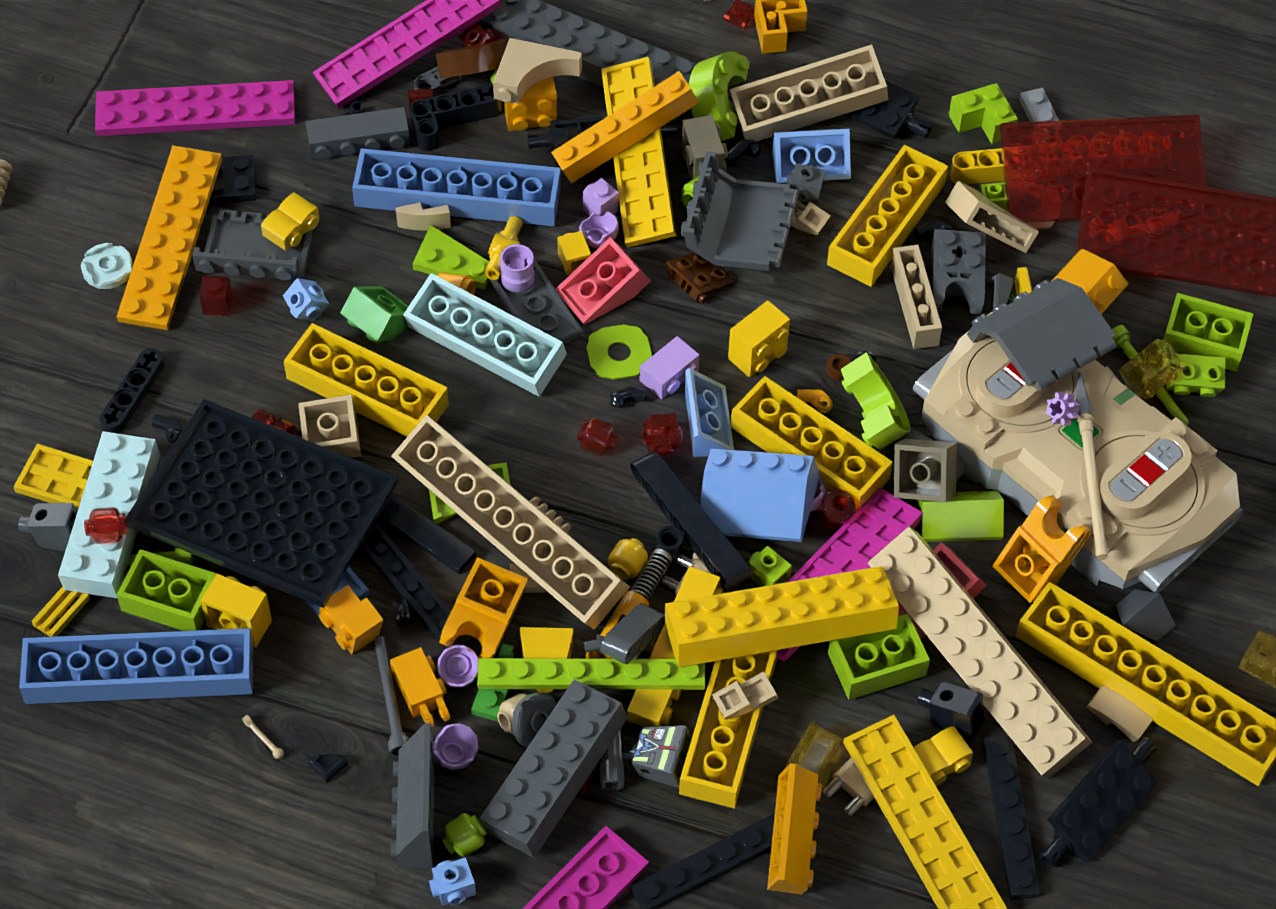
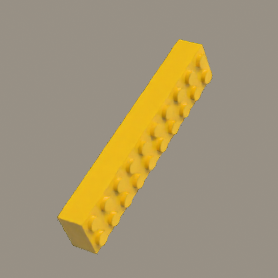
[1016,582,1276,787]

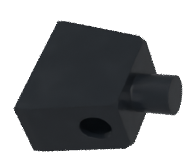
[917,682,985,744]

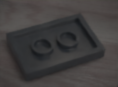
[208,155,256,204]

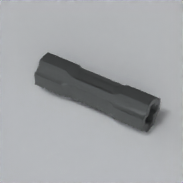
[599,729,625,791]

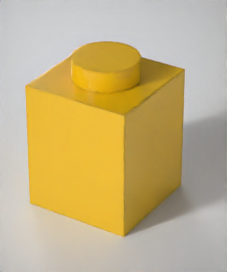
[557,231,591,276]

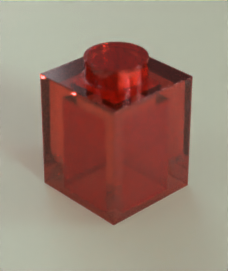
[199,276,233,316]

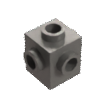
[786,163,825,204]

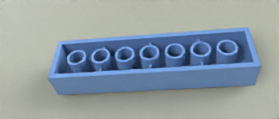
[352,148,561,226]
[19,628,254,704]

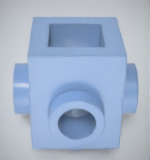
[283,278,329,321]
[429,857,476,906]

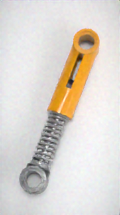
[586,526,684,659]

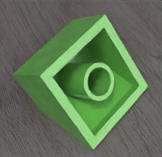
[340,286,409,343]

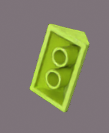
[917,490,1004,542]

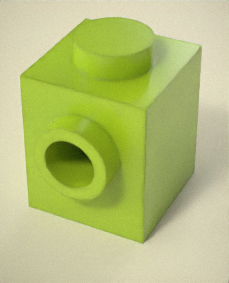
[748,546,792,587]

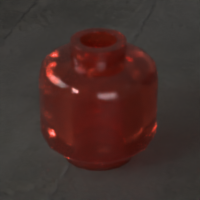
[576,417,618,456]
[817,489,855,528]
[84,507,127,545]

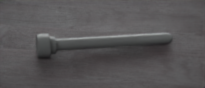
[374,635,410,757]

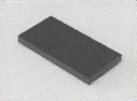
[489,258,583,344]

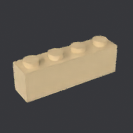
[890,245,942,349]

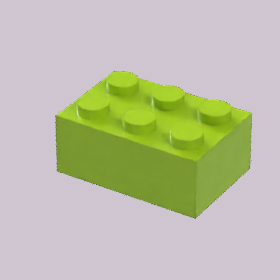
[1160,293,1253,372]
[116,549,216,631]
[828,613,930,700]

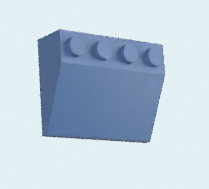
[700,449,820,542]

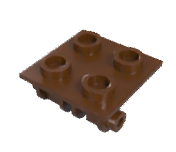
[666,252,735,304]

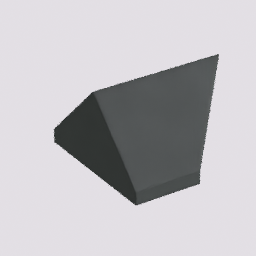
[1115,589,1175,644]

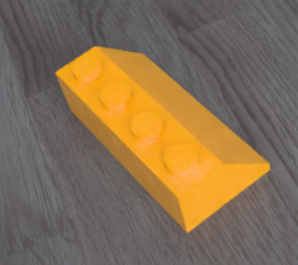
[1052,249,1129,314]
[767,763,822,895]

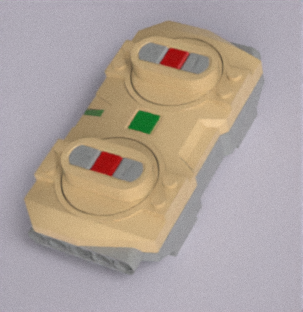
[913,312,1243,594]

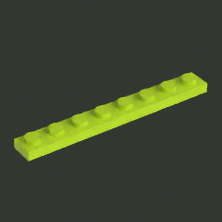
[477,658,705,690]

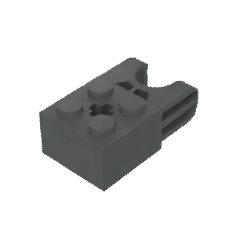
[930,229,986,314]

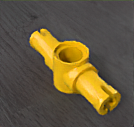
[485,216,523,280]

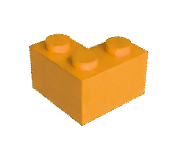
[754,0,807,54]
[319,585,383,655]

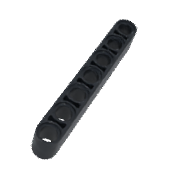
[630,451,752,592]

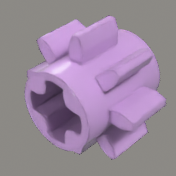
[1045,392,1081,426]

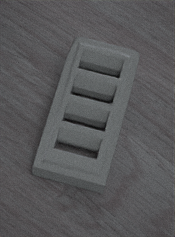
[982,273,1013,316]

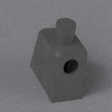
[18,503,78,551]

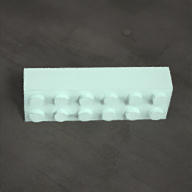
[403,273,567,397]
[58,432,160,598]

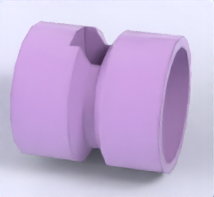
[500,244,534,293]

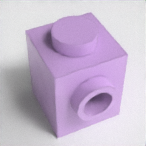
[583,178,619,216]

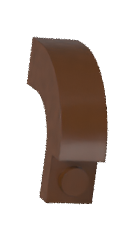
[436,36,512,78]

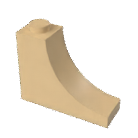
[493,38,582,104]
[945,181,1039,253]

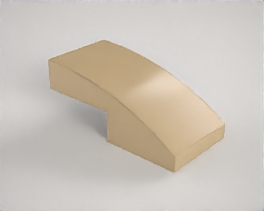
[791,201,831,235]
[396,202,451,231]
[712,672,779,720]
[1087,686,1153,742]

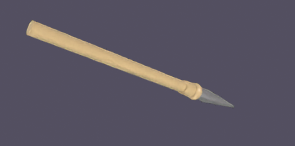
[1076,372,1108,560]

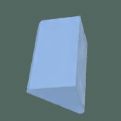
[772,128,851,183]
[685,368,734,457]

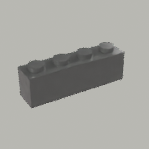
[306,107,410,160]

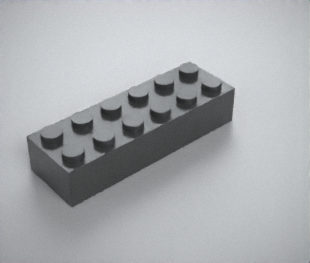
[479,679,628,858]

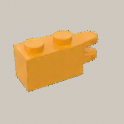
[390,647,451,727]

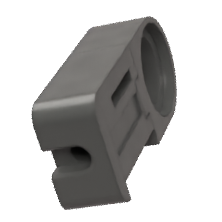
[414,66,462,99]

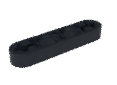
[99,348,164,434]

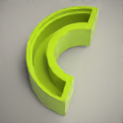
[689,52,750,141]
[841,352,911,449]

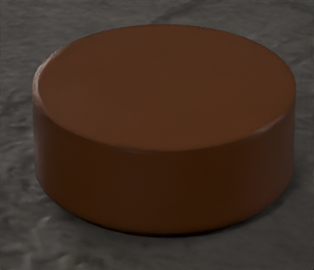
[826,354,852,381]

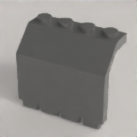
[681,151,799,271]
[193,209,314,280]
[967,278,1116,391]

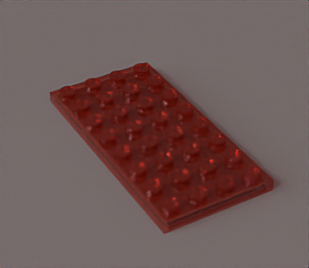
[1000,115,1209,223]
[1075,167,1276,297]

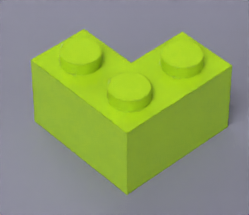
[949,83,1018,144]

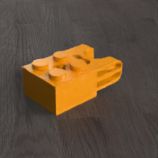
[992,494,1091,603]
[439,557,528,658]

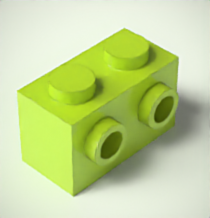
[1166,353,1225,397]

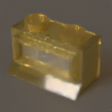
[786,720,844,787]

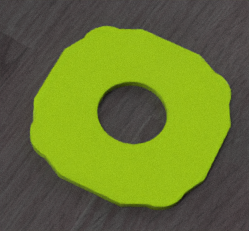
[586,324,652,380]

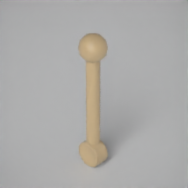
[242,715,284,759]

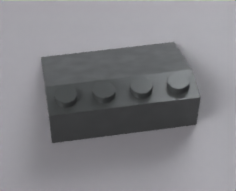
[391,723,435,868]

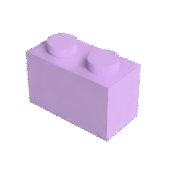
[640,336,699,399]

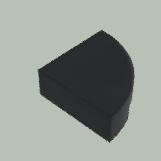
[307,754,348,783]

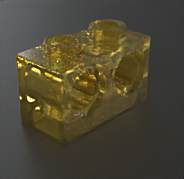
[1118,338,1185,400]
[1239,630,1276,688]

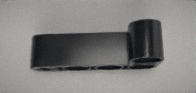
[410,84,504,151]

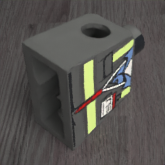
[622,725,692,787]

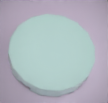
[81,243,133,289]

